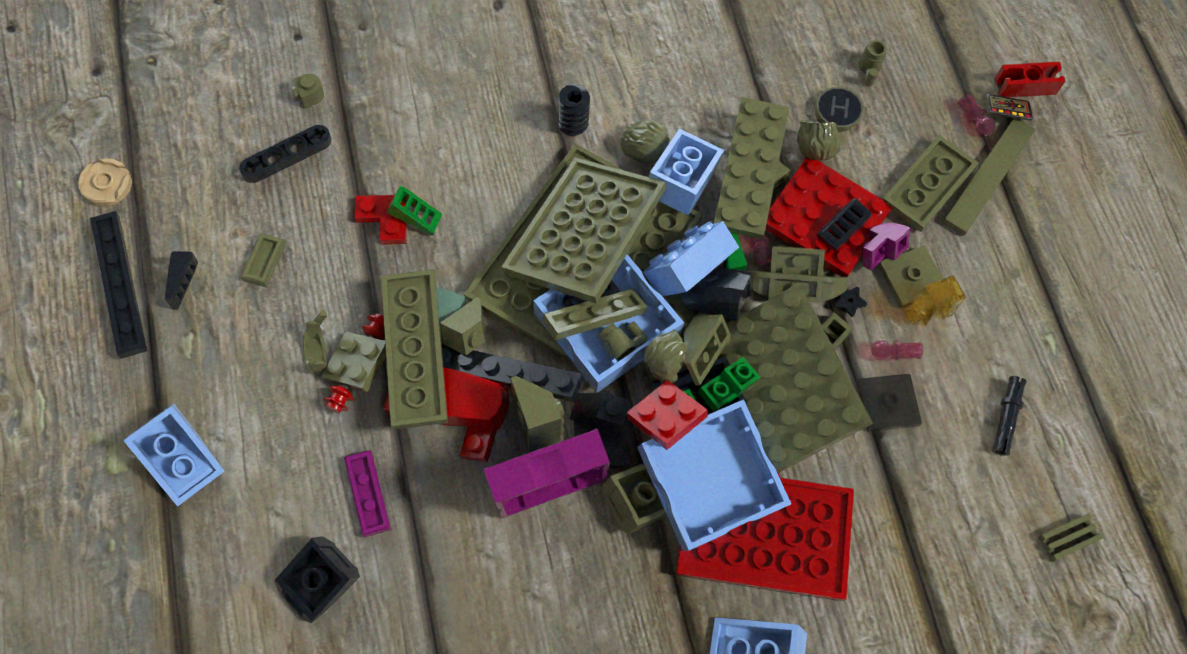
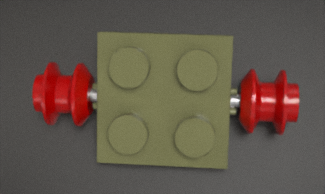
[321,314,386,414]

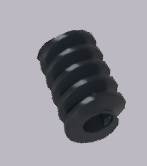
[558,84,590,136]

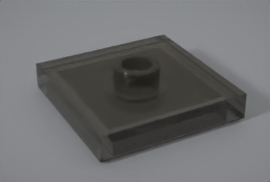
[857,374,922,432]

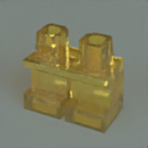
[905,275,966,326]

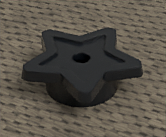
[834,287,867,317]

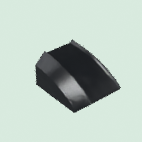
[681,269,754,321]
[274,536,360,623]

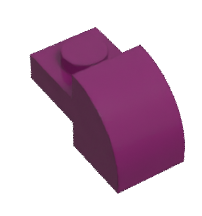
[862,223,910,270]

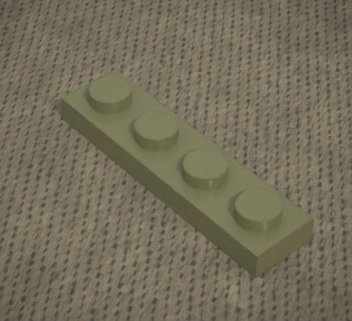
[542,289,647,340]

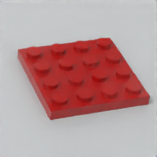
[765,157,892,277]

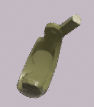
[303,310,328,374]

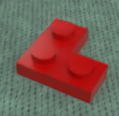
[355,195,407,245]

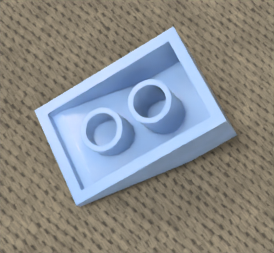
[123,403,225,506]
[710,617,807,654]

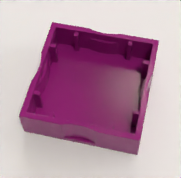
[484,429,610,518]

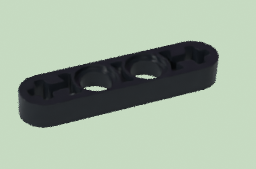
[239,125,332,183]

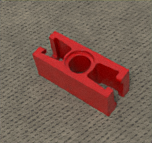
[994,61,1066,98]

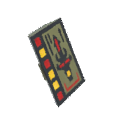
[985,94,1033,121]

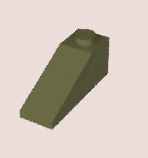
[684,314,731,385]

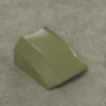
[602,463,667,534]

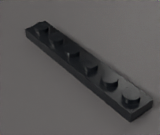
[90,211,147,359]
[442,343,584,403]

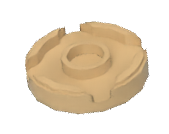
[78,158,132,207]

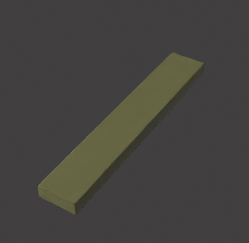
[943,118,1036,236]

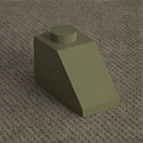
[440,297,485,355]

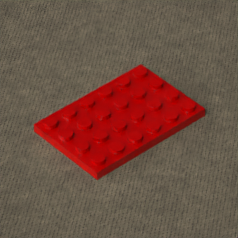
[676,477,854,601]

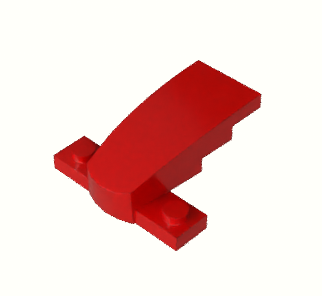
[382,368,509,462]

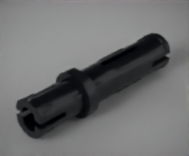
[992,376,1027,456]

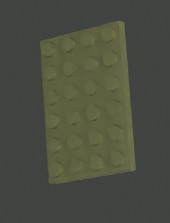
[501,157,666,304]
[718,283,873,474]

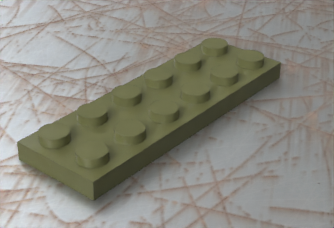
[713,97,790,240]
[381,269,448,430]

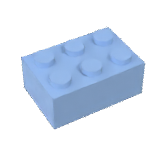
[649,129,724,215]
[643,221,739,296]

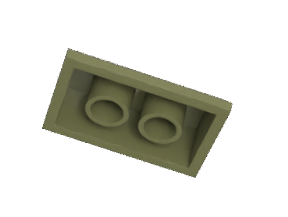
[511,376,565,453]

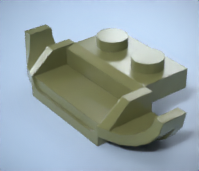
[745,246,848,303]

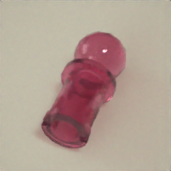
[957,93,995,136]
[749,233,772,265]
[871,340,923,361]

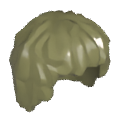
[621,120,670,163]
[797,120,841,160]
[644,329,687,383]

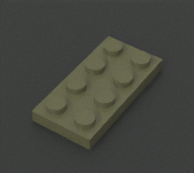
[882,135,979,232]

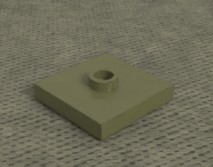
[878,245,948,308]

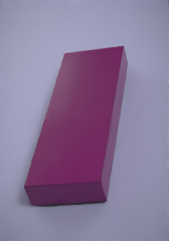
[344,450,391,538]

